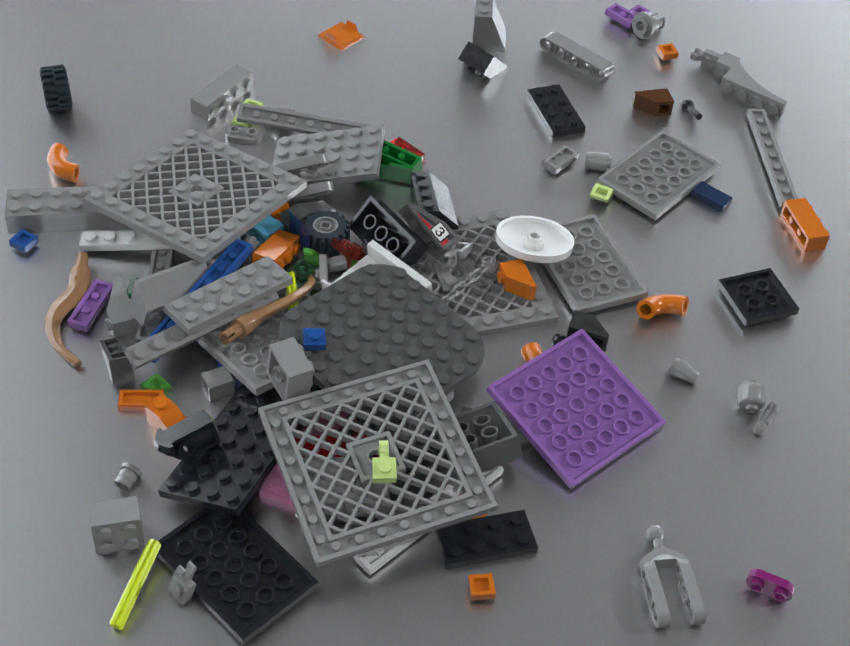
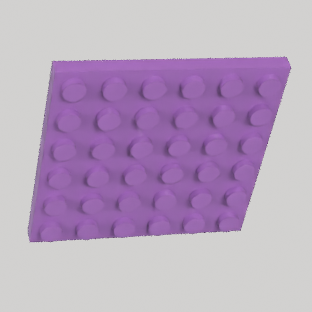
[486,329,666,490]

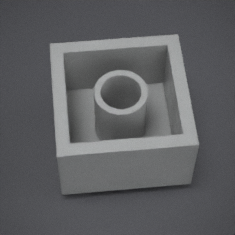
[266,337,315,400]
[89,496,145,554]

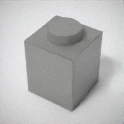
[201,366,237,403]

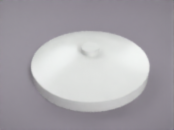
[495,216,574,263]

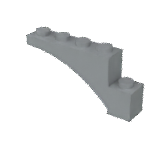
[713,52,787,118]

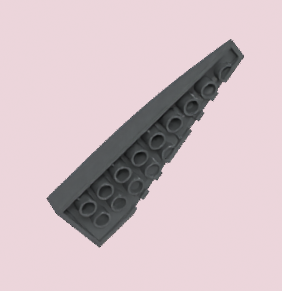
[389,401,523,501]

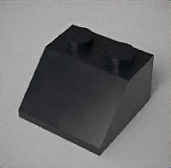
[458,41,507,79]

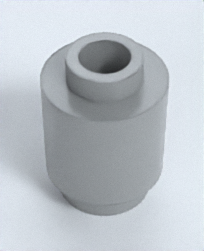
[585,151,612,172]

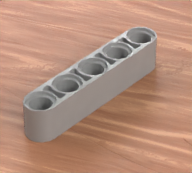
[540,31,614,82]

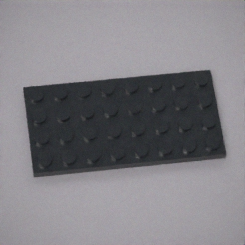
[158,384,322,516]

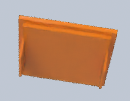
[318,20,365,51]

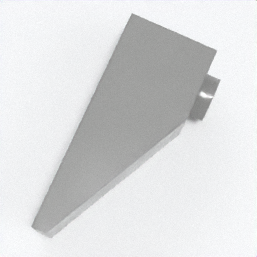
[105,276,138,338]

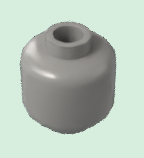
[737,380,766,413]

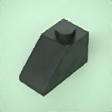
[566,310,609,352]

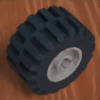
[40,64,73,113]
[302,210,350,258]

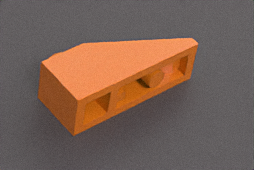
[145,394,186,431]

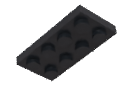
[527,84,586,138]
[435,510,538,570]

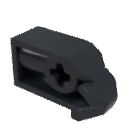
[154,409,221,460]

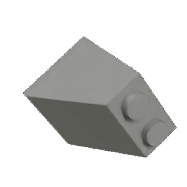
[472,0,506,53]

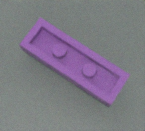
[67,279,113,332]

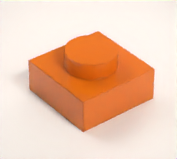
[656,43,679,60]
[468,573,496,601]

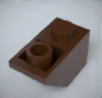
[632,88,674,116]

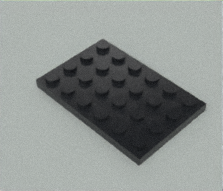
[157,508,319,645]

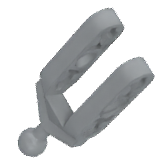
[274,154,334,203]
[639,525,706,628]

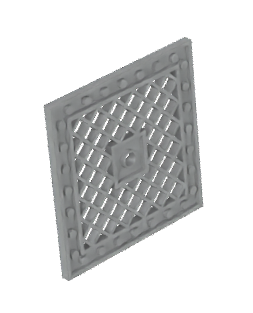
[83,129,307,264]
[361,209,559,337]
[258,359,498,568]

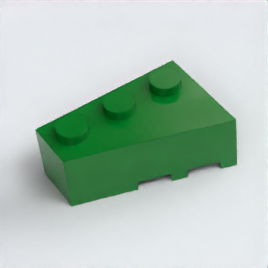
[378,140,422,184]

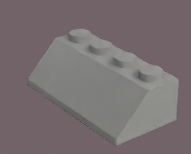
[128,259,208,327]

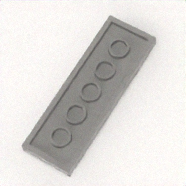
[164,256,293,335]

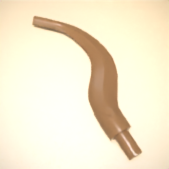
[45,252,91,368]
[219,274,316,345]

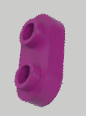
[746,569,795,602]

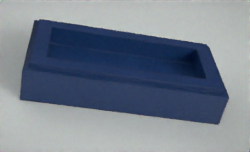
[691,181,733,211]

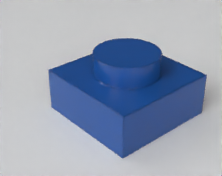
[9,229,39,253]
[302,328,326,350]

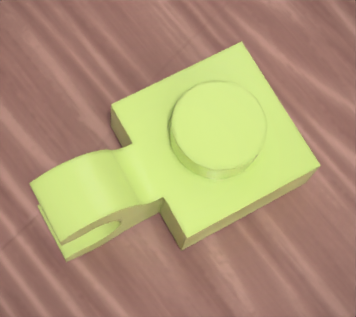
[372,440,397,483]

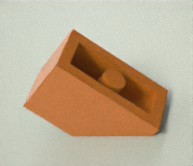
[496,259,537,301]

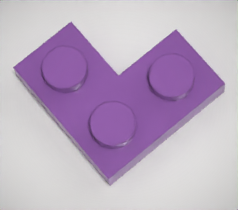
[605,3,651,29]

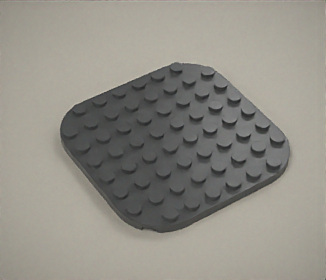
[279,264,484,426]

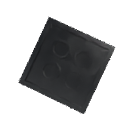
[717,268,800,326]

